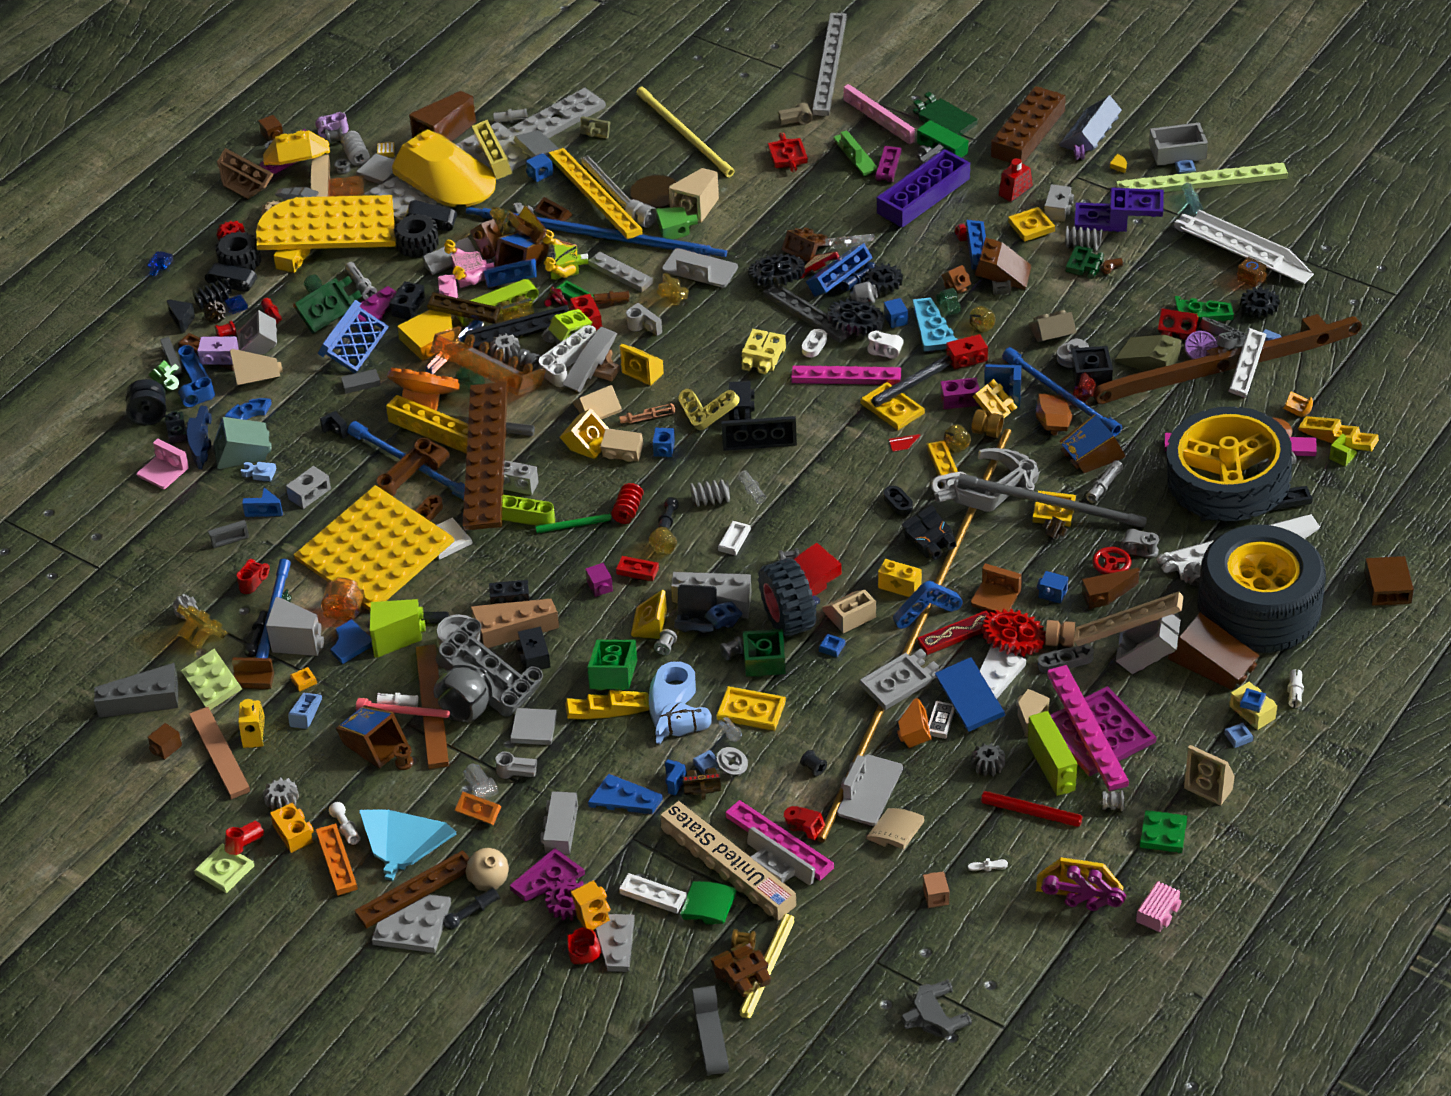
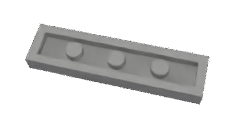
[589,252,653,292]

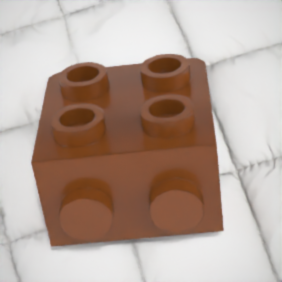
[971,563,1022,613]

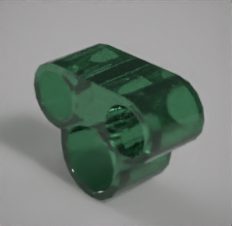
[936,288,961,316]
[456,361,485,388]

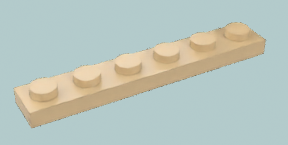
[1074,592,1183,646]

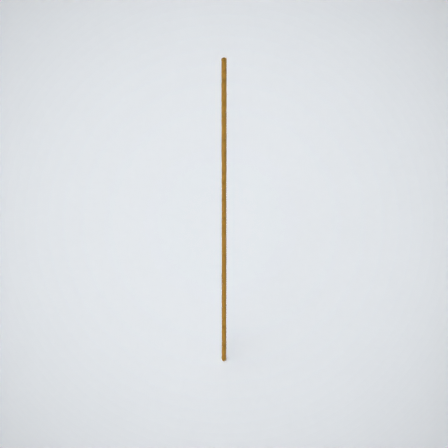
[817,429,1011,843]

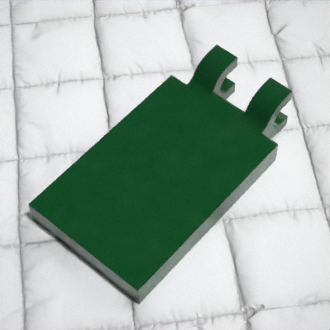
[913,92,978,136]
[293,276,362,334]

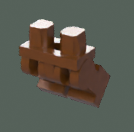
[710,941,771,997]

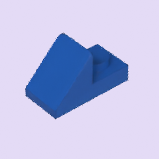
[242,488,283,517]

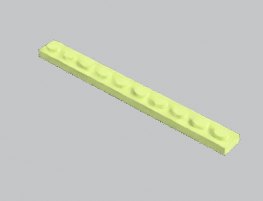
[1116,163,1288,192]

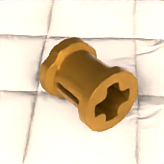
[731,929,756,949]

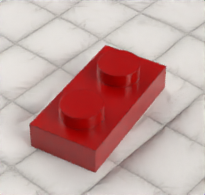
[616,556,659,581]

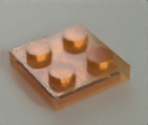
[329,175,365,197]

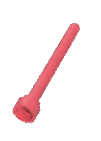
[356,698,450,718]

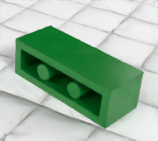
[917,120,968,158]

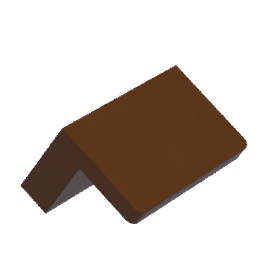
[232,657,274,689]

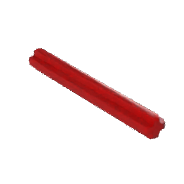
[981,791,1082,827]

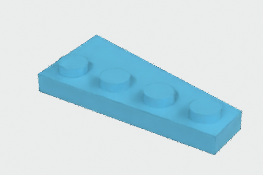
[913,298,958,351]

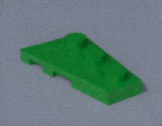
[1174,296,1234,324]

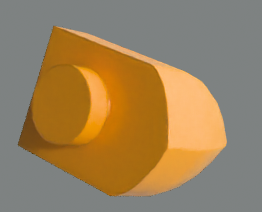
[1283,391,1313,417]

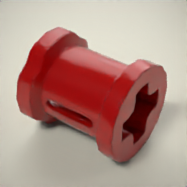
[215,320,237,337]

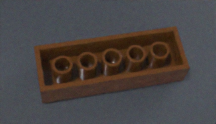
[991,86,1066,163]

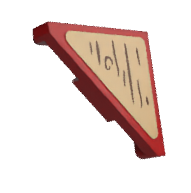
[799,251,840,278]

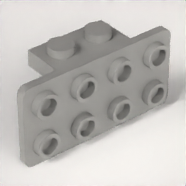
[662,248,738,288]
[837,755,903,826]

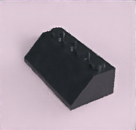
[721,416,797,451]

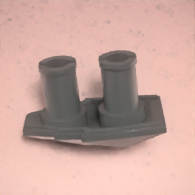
[275,187,319,201]

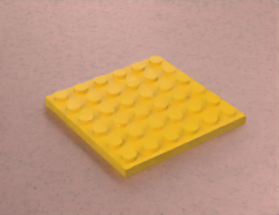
[294,485,454,612]

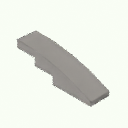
[563,327,617,393]

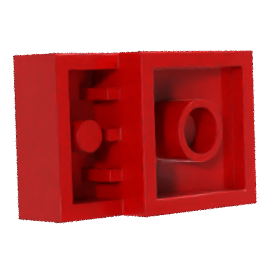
[794,543,842,596]

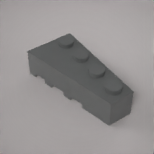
[94,663,178,718]

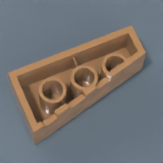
[471,599,559,648]

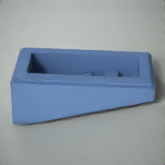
[288,693,322,729]

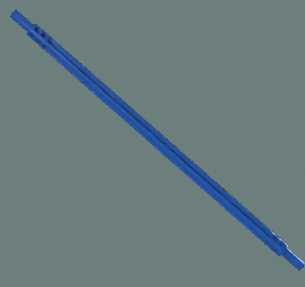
[466,207,727,257]

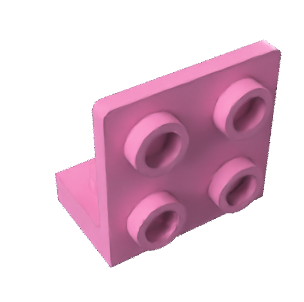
[137,439,189,489]

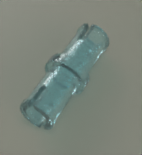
[1181,183,1203,214]

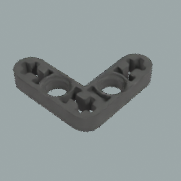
[1199,317,1247,349]

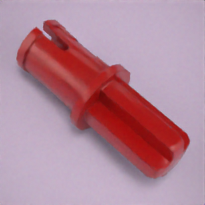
[261,298,282,324]

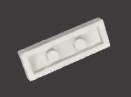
[619,873,686,913]

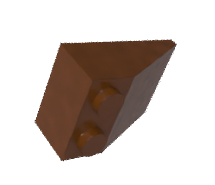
[975,237,1031,290]

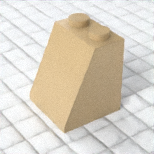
[669,168,719,223]

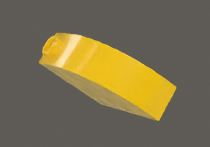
[397,310,453,361]

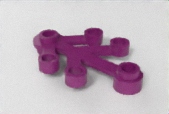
[1041,866,1126,911]

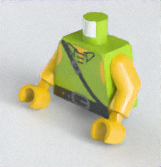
[543,230,589,279]

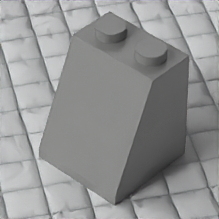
[266,597,324,656]

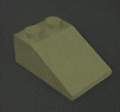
[1115,335,1181,371]

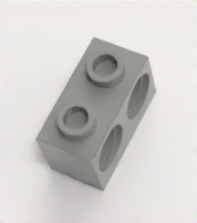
[503,460,538,495]

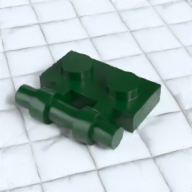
[1065,245,1104,279]

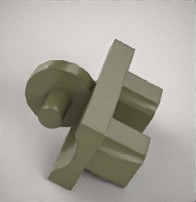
[580,116,610,139]

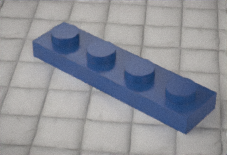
[965,220,986,270]

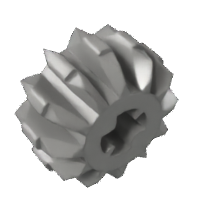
[490,333,520,362]
[263,778,299,811]

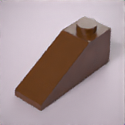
[1082,568,1140,609]

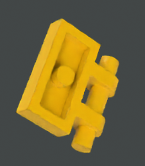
[972,379,1017,418]

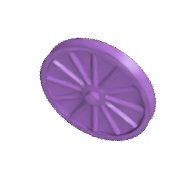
[1185,331,1217,360]

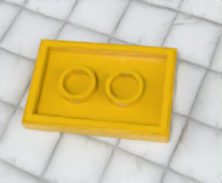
[860,382,925,430]
[716,686,786,731]

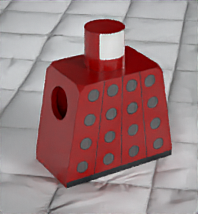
[999,159,1033,203]

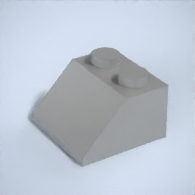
[237,310,277,354]

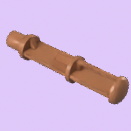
[619,403,675,424]

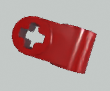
[237,559,270,594]

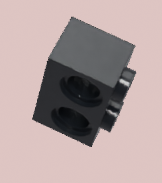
[389,281,425,320]
[489,580,530,605]

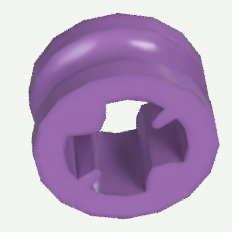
[1074,144,1085,160]

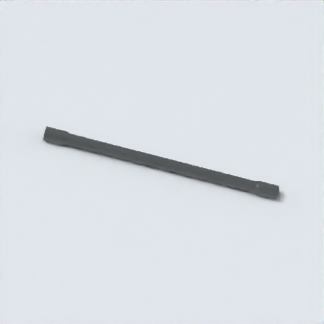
[958,473,1147,528]

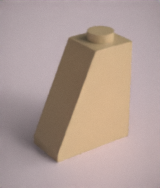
[230,349,283,385]

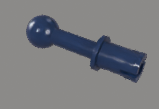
[840,262,875,291]

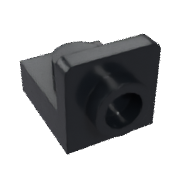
[320,411,349,439]

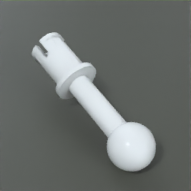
[329,802,360,845]

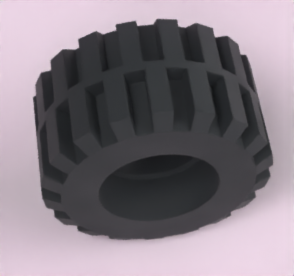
[394,214,439,257]
[215,232,262,271]

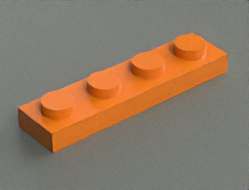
[316,824,358,896]

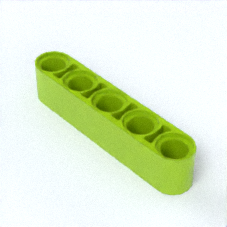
[455,279,539,326]
[502,495,555,526]

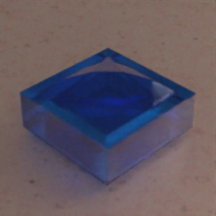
[225,294,248,314]

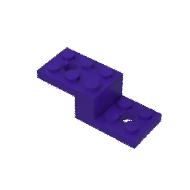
[1075,188,1164,232]

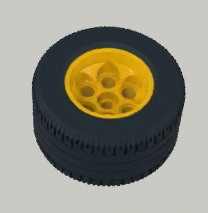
[1197,525,1326,653]

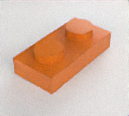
[455,792,501,825]

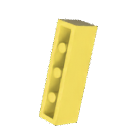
[472,120,512,179]

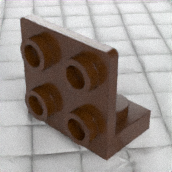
[781,228,832,262]

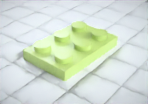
[181,649,242,710]

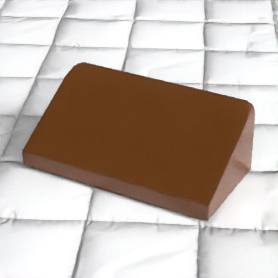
[534,197,573,222]

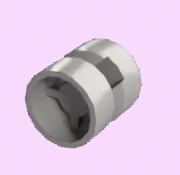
[625,199,657,228]

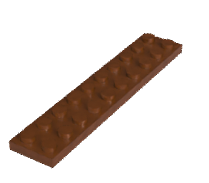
[463,382,508,531]

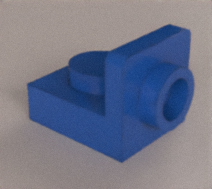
[665,759,686,796]

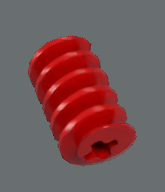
[612,483,644,524]

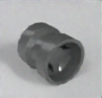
[516,349,540,371]

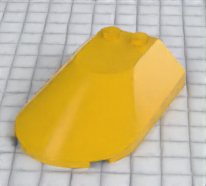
[392,129,496,207]

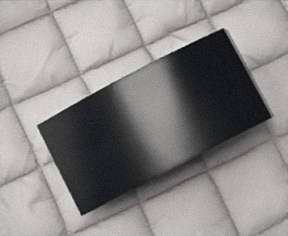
[165,411,188,444]

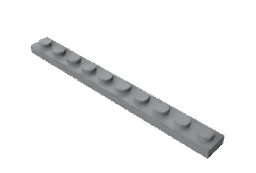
[813,13,846,116]

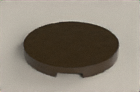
[630,175,677,209]

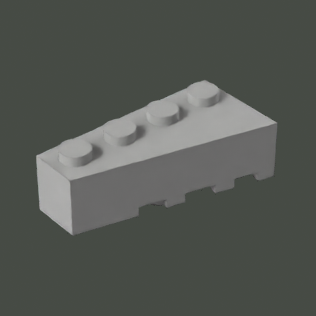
[671,572,751,619]

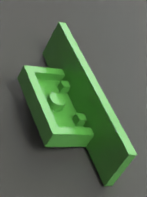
[833,130,878,176]

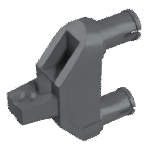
[902,979,972,1038]

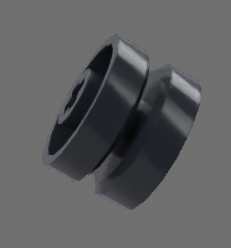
[125,379,167,426]

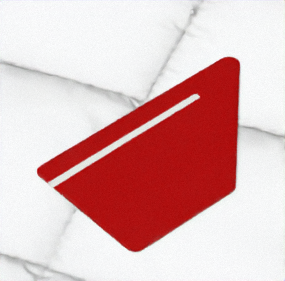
[889,434,921,451]

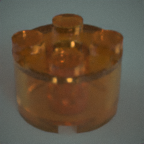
[321,577,364,622]

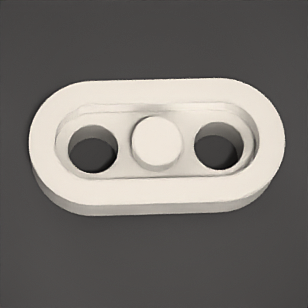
[802,329,827,357]
[931,472,965,493]

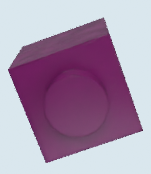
[585,563,613,597]

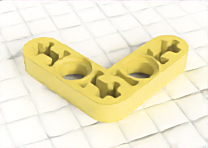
[678,389,739,430]

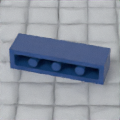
[806,243,873,296]

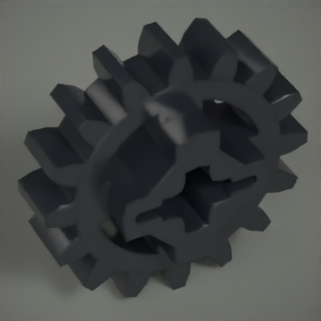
[865,263,903,294]
[1240,287,1280,318]

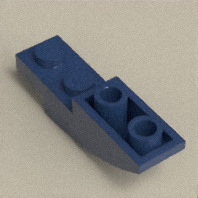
[187,406,212,469]

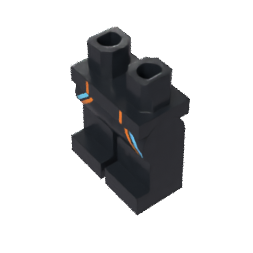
[902,505,957,560]

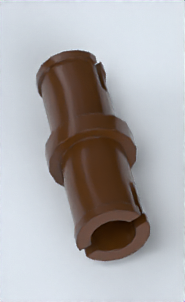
[593,291,630,305]

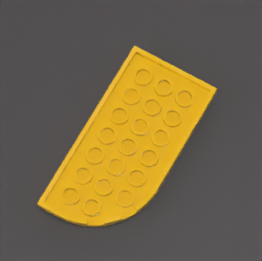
[256,195,396,250]

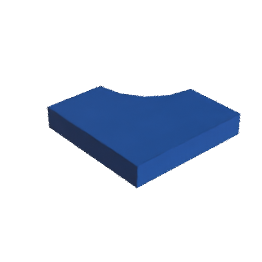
[331,619,372,664]

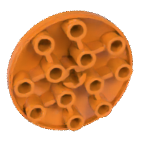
[387,368,460,411]

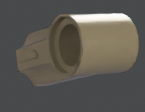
[778,103,813,125]

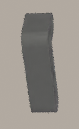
[692,986,729,1076]

